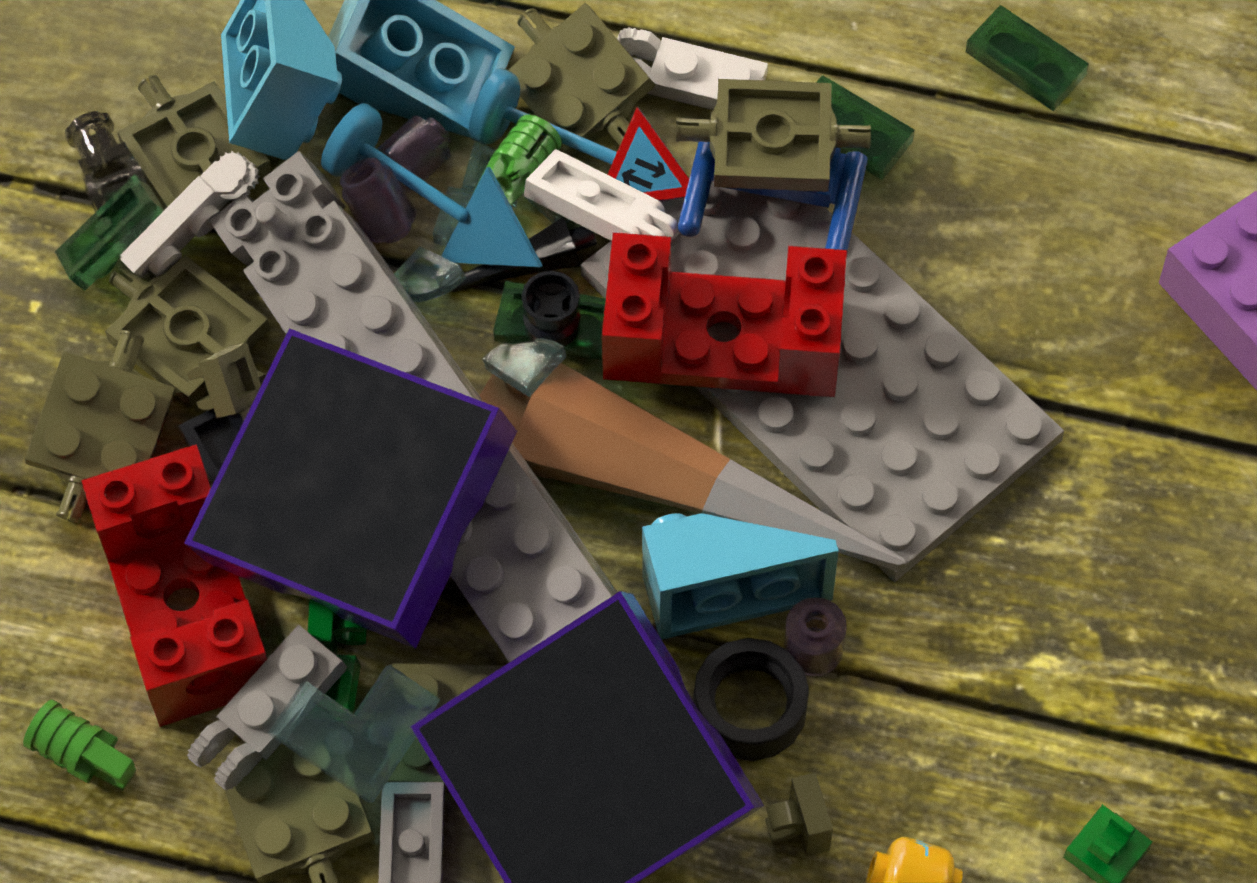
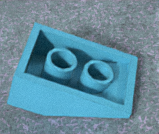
[221,0,342,160]
[328,0,515,138]
[642,513,839,640]

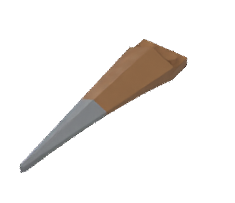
[479,345,906,571]

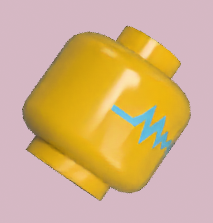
[866,837,963,883]

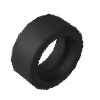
[693,638,809,761]

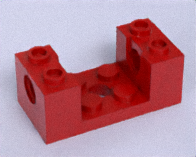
[602,233,847,397]
[81,444,267,727]

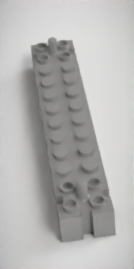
[209,151,694,702]

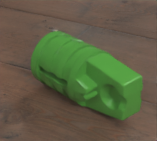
[474,115,562,205]
[23,699,136,791]

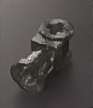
[65,111,154,225]

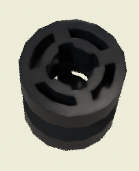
[521,271,581,349]

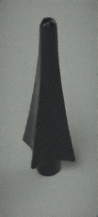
[447,217,597,292]

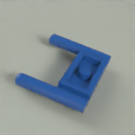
[678,142,868,253]

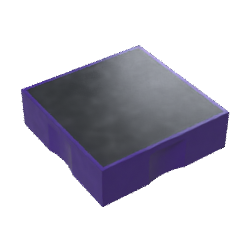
[184,328,517,649]
[410,591,764,883]

